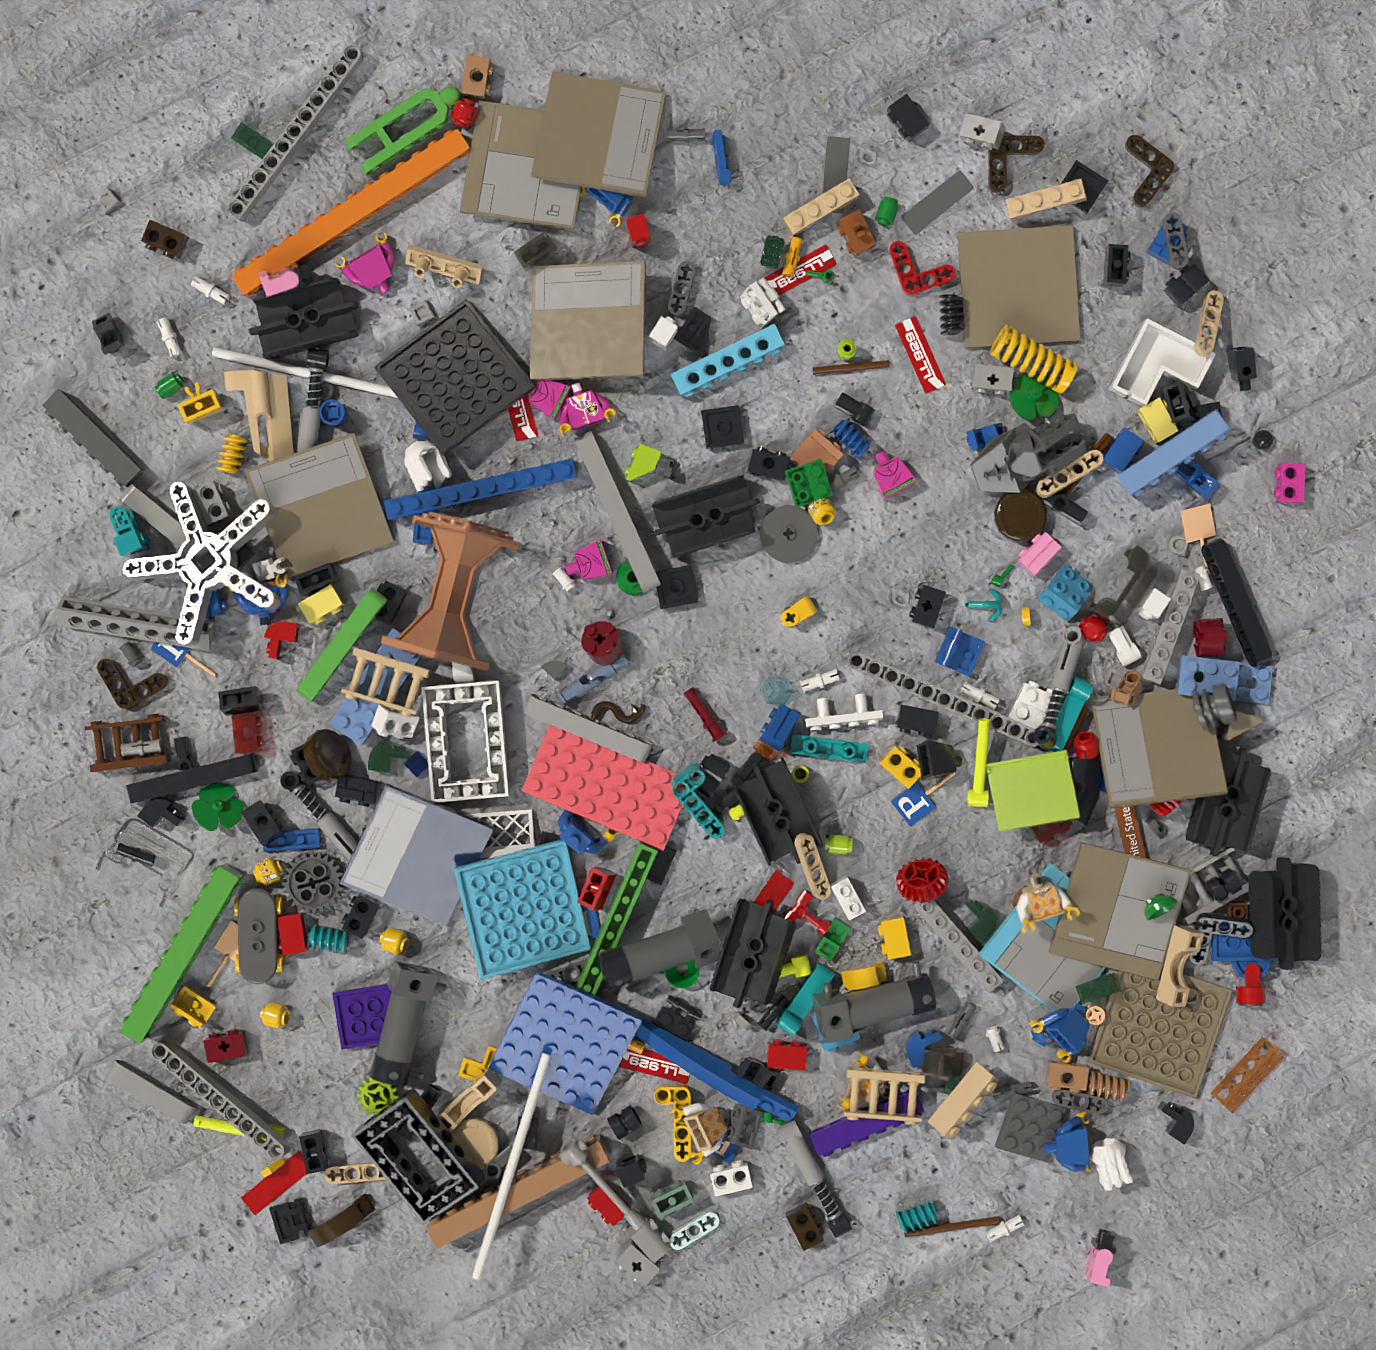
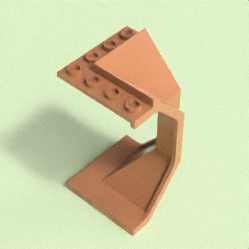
[381,512,521,671]

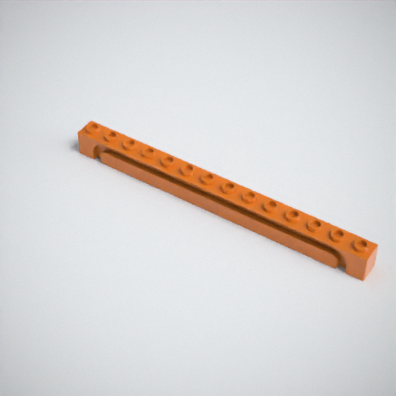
[232,129,470,298]

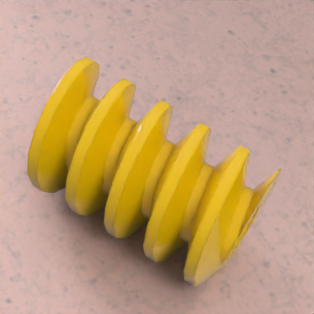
[215,432,248,474]

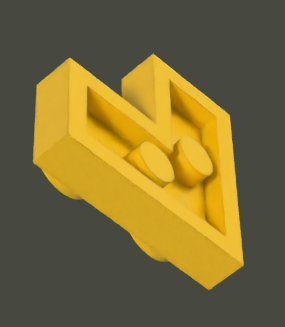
[458,1045,499,1081]

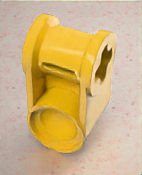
[781,595,818,627]

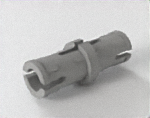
[121,739,162,756]

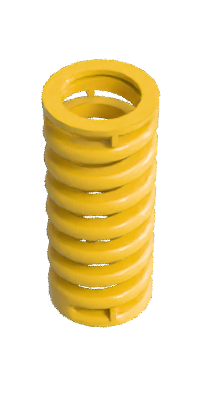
[989,324,1078,394]

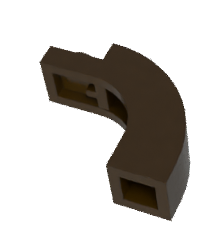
[307,1193,376,1248]

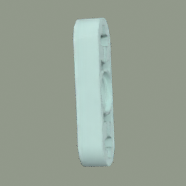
[669,1210,719,1250]

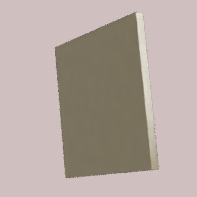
[957,225,1080,348]

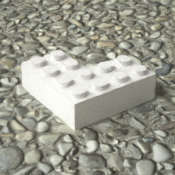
[1108,318,1216,407]

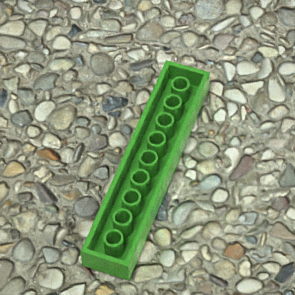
[120,863,245,1044]

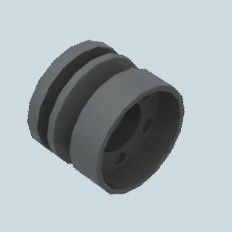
[1192,682,1237,731]

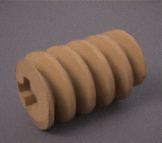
[1087,1070,1130,1103]

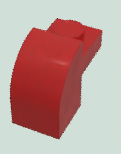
[264,621,300,659]

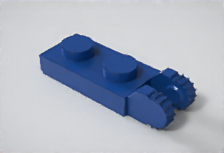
[711,130,732,186]

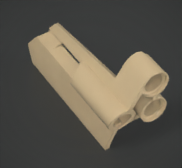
[224,369,294,462]

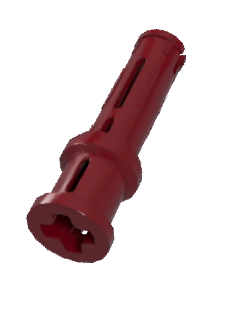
[683,687,727,742]

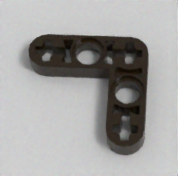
[1125,135,1174,207]
[988,136,1045,193]
[97,659,168,709]

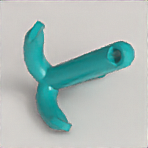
[964,588,1003,622]

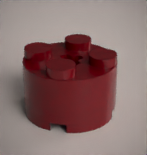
[1193,618,1228,658]
[581,621,625,665]

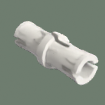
[191,275,230,306]
[156,317,183,358]
[800,669,840,693]
[960,681,1000,709]
[985,1214,1025,1243]

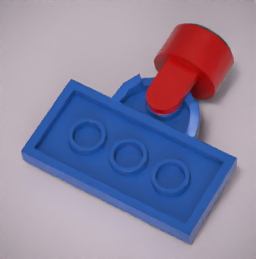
[1211,922,1286,1006]

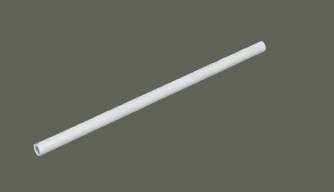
[212,347,397,398]
[472,1053,551,1280]

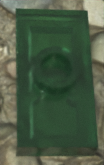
[231,122,273,160]

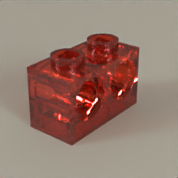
[1029,820,1073,844]

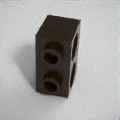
[141,220,189,259]
[785,1202,825,1251]

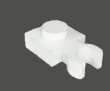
[252,558,288,582]

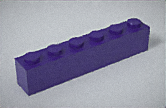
[809,1089,925,1157]

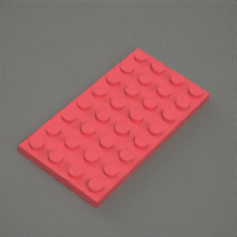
[521,725,684,851]

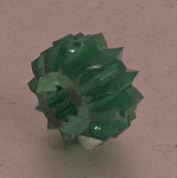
[760,235,785,269]

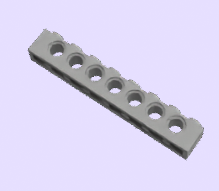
[56,596,214,651]

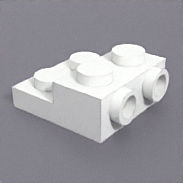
[1008,681,1052,729]

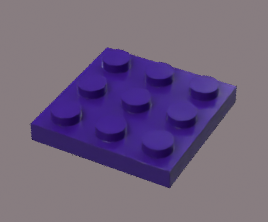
[332,983,391,1050]

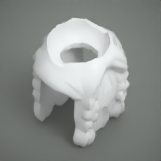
[404,440,452,492]
[1089,1138,1133,1190]

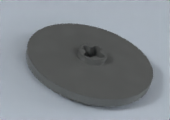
[760,505,817,563]

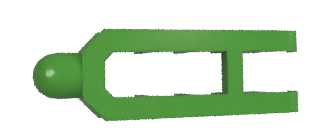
[345,86,461,176]

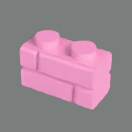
[1017,532,1062,576]

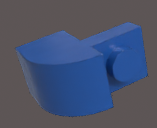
[966,423,1005,451]
[905,1029,942,1068]

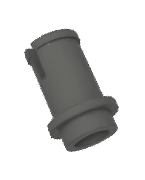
[119,641,142,667]

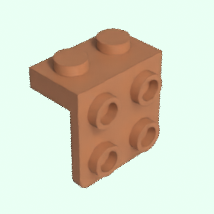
[790,429,843,474]

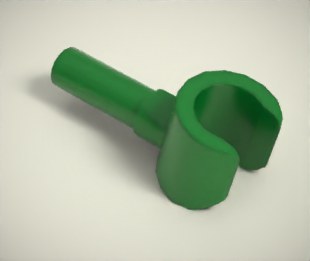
[806,270,834,283]
[991,564,1014,587]
[762,1111,788,1125]

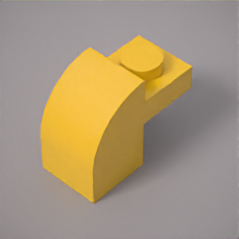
[841,961,888,990]

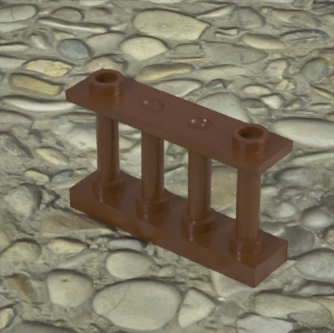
[85,713,171,772]

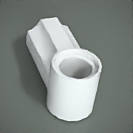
[1107,625,1141,667]

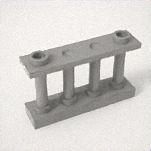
[1181,845,1249,925]

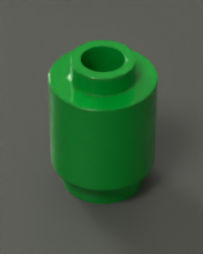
[875,196,899,227]
[154,372,184,399]

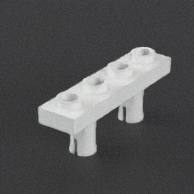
[805,694,883,731]

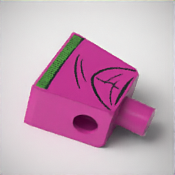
[529,380,571,421]
[873,450,917,499]
[565,539,613,580]

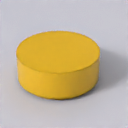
[1021,607,1031,626]

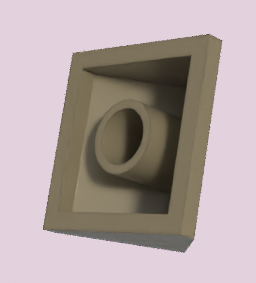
[1219,711,1263,740]

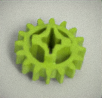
[356,1077,399,1115]

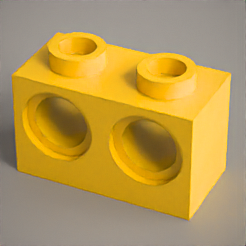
[879,746,921,789]

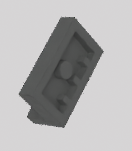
[724,1104,763,1149]

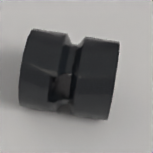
[1206,868,1242,903]
[607,1105,643,1140]

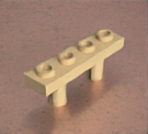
[405,244,483,288]

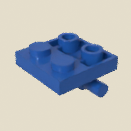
[934,626,985,677]

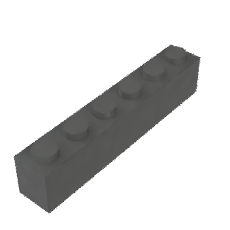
[42,389,145,487]

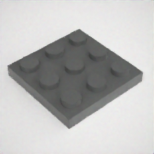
[995,1092,1066,1163]

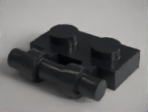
[653,995,702,1041]
[269,1197,312,1245]

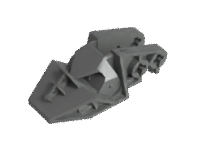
[970,414,1088,493]

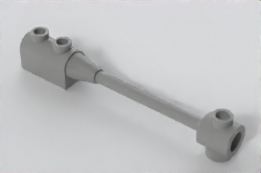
[559,1138,671,1263]

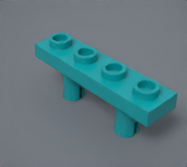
[790,734,869,763]

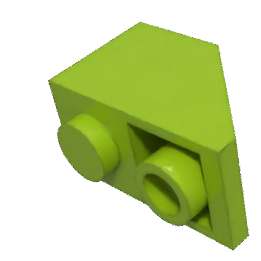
[624,444,662,482]

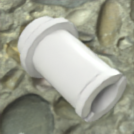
[1194,565,1213,591]
[553,567,576,592]
[986,1026,1005,1052]

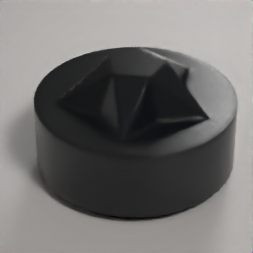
[1252,430,1273,450]

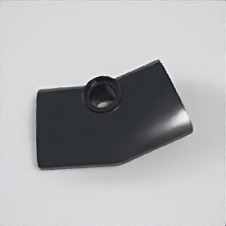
[1068,758,1101,826]

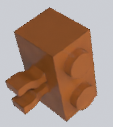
[836,209,876,257]

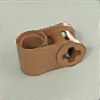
[1111,670,1143,707]

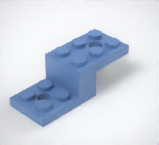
[1177,656,1273,704]

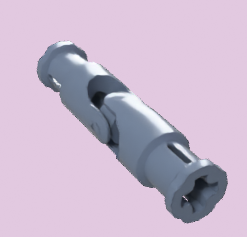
[557,654,630,706]

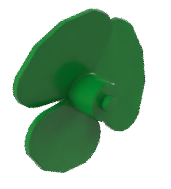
[1009,374,1059,421]
[191,783,244,831]

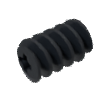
[939,294,965,336]

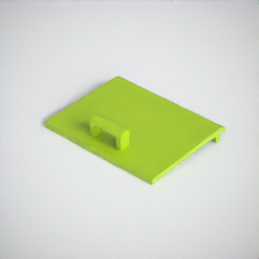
[986,750,1080,832]

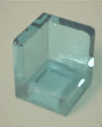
[760,677,794,704]

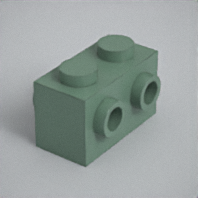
[651,1179,694,1218]

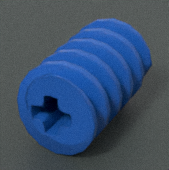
[830,418,872,460]

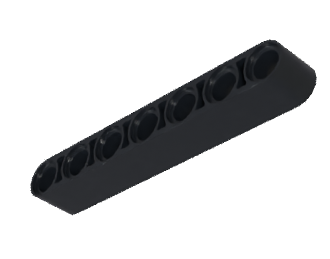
[1201,538,1272,667]
[126,753,259,804]

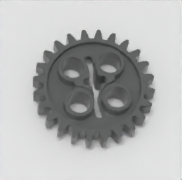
[282,851,345,914]

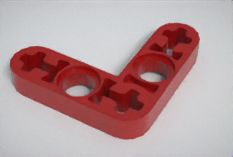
[889,241,956,296]

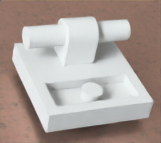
[740,277,786,329]

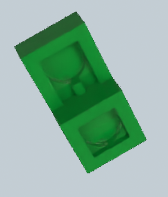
[814,917,851,962]

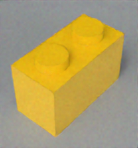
[877,916,911,960]

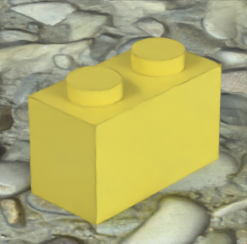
[1136,397,1178,444]
[298,584,345,625]

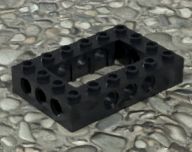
[351,1087,486,1225]

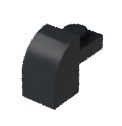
[92,313,125,355]
[137,798,185,828]
[737,1056,780,1090]
[1158,1101,1194,1145]

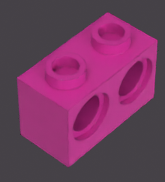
[1274,463,1306,503]

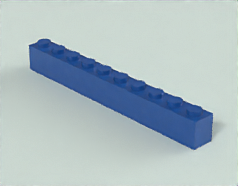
[384,458,577,520]

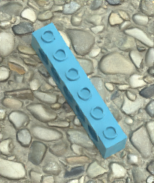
[671,324,785,398]

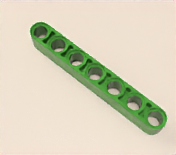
[296,587,388,702]

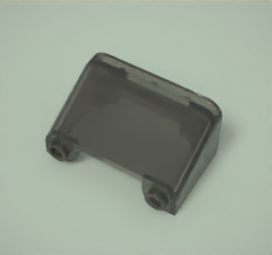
[1087,545,1158,628]

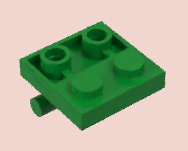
[784,459,833,508]

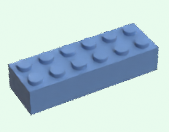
[1117,410,1230,497]
[329,628,423,745]

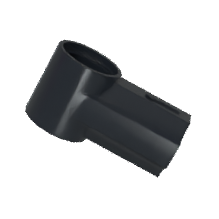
[834,392,875,427]

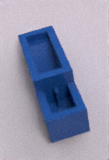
[1173,461,1220,501]

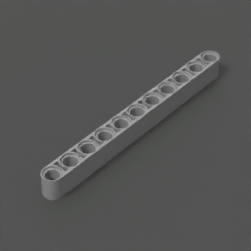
[228,45,363,220]
[847,652,1039,747]

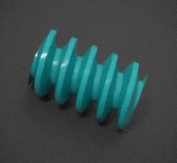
[307,924,350,955]
[895,1199,938,1233]

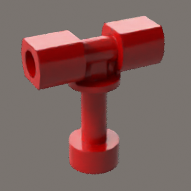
[782,889,831,936]

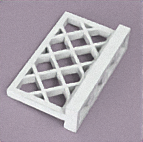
[466,809,535,861]

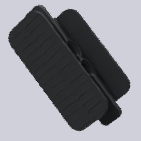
[248,278,359,360]
[652,475,760,558]
[1185,747,1271,857]
[732,757,823,866]
[1248,857,1322,970]
[709,899,796,1008]

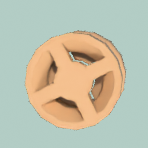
[1084,1004,1105,1025]

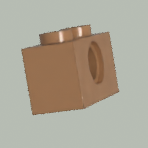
[461,55,494,100]
[1045,1060,1089,1093]

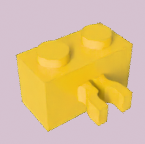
[177,382,224,425]

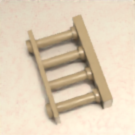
[341,648,431,717]
[843,1067,925,1125]

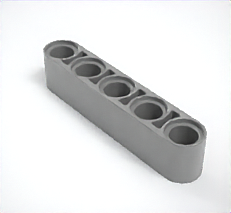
[105,1059,196,1124]

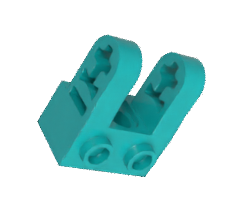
[109,506,151,557]

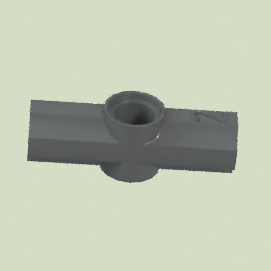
[473,1144,521,1194]

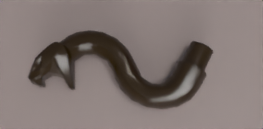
[591,701,646,723]

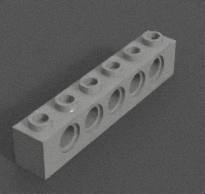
[1140,569,1200,684]
[911,899,1003,993]

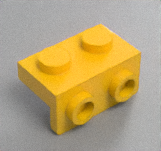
[170,985,217,1028]

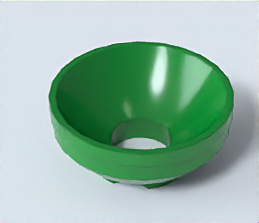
[616,561,643,595]
[1144,893,1178,921]
[664,961,699,989]

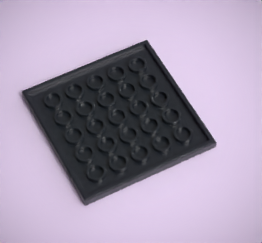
[374,299,536,457]

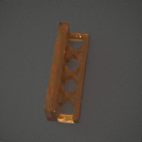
[1210,1037,1284,1114]

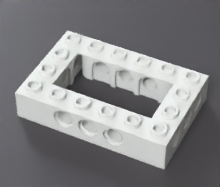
[422,681,510,802]

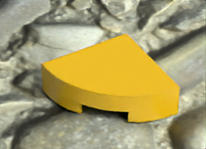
[260,1158,285,1177]

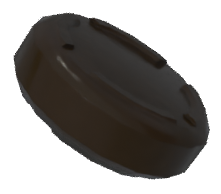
[994,489,1047,542]
[304,729,352,782]

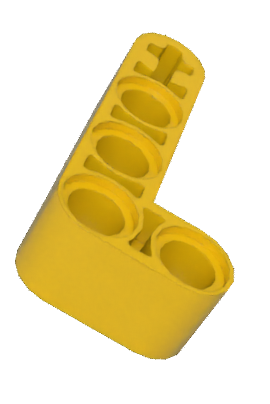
[654,1084,691,1162]

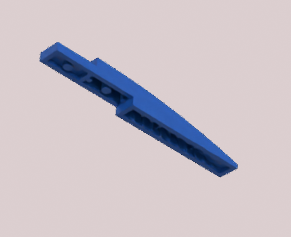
[635,1019,799,1123]

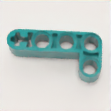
[1044,677,1094,752]
[670,763,725,839]
[776,962,835,1037]

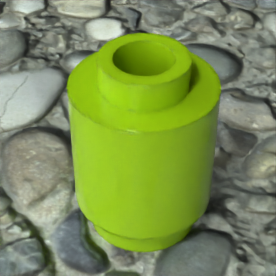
[836,339,857,360]
[825,834,853,855]

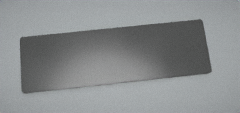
[822,136,850,214]
[901,171,974,234]

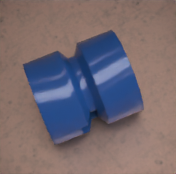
[319,400,348,427]

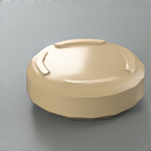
[450,1117,499,1170]

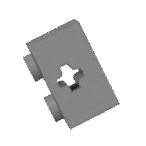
[959,113,1006,150]
[971,364,1014,396]
[616,1240,661,1286]

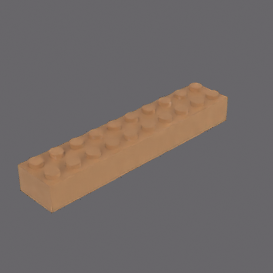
[426,1134,611,1249]

